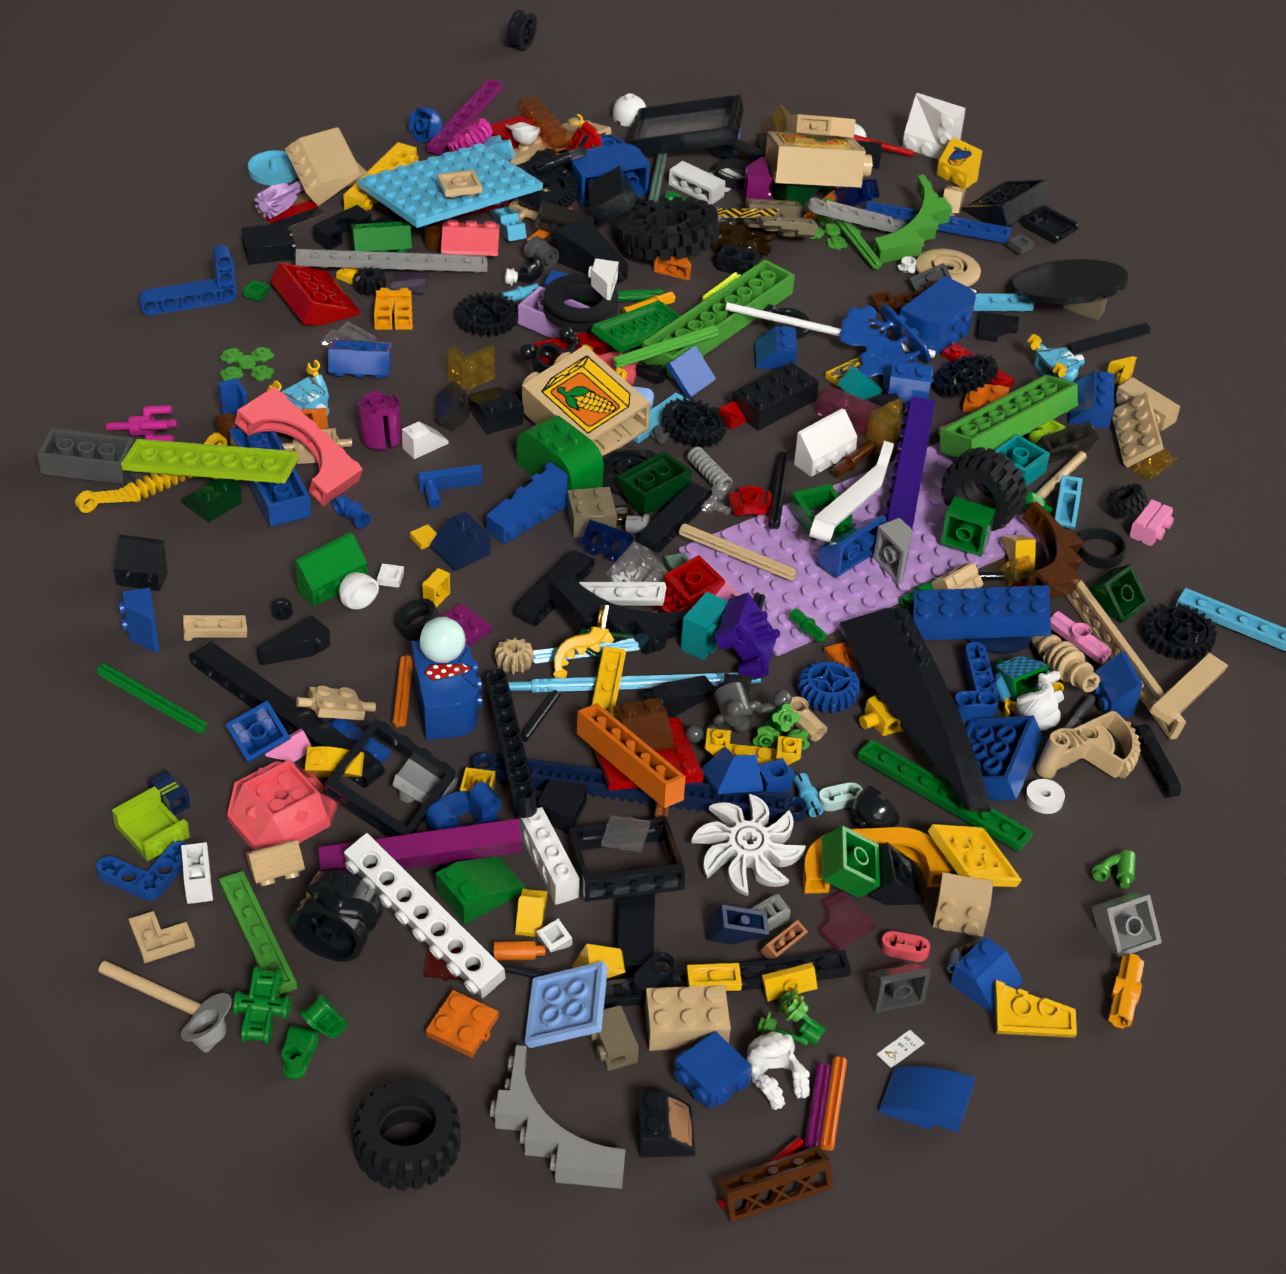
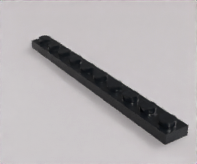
[604,950,851,1009]

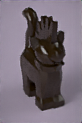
[712,223,777,256]

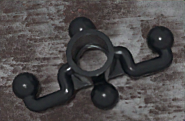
[514,326,579,402]

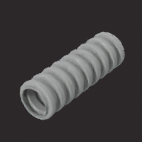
[687,447,733,493]

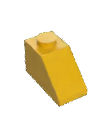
[305,746,364,777]

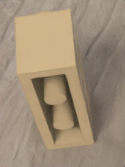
[1114,378,1180,431]

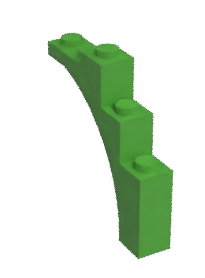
[873,174,952,263]

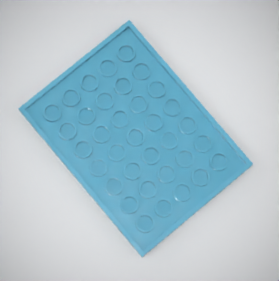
[358,143,543,228]

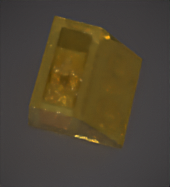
[866,398,902,455]

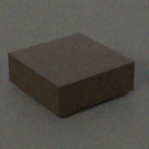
[615,504,634,526]

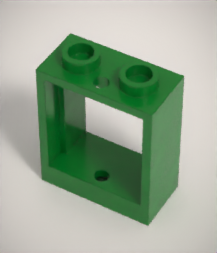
[790,483,853,541]

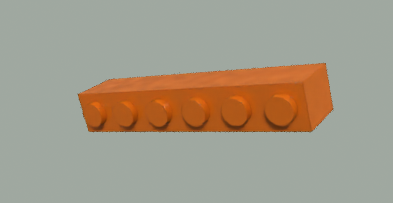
[577,703,686,808]

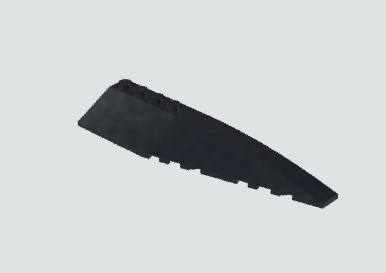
[839,608,992,812]

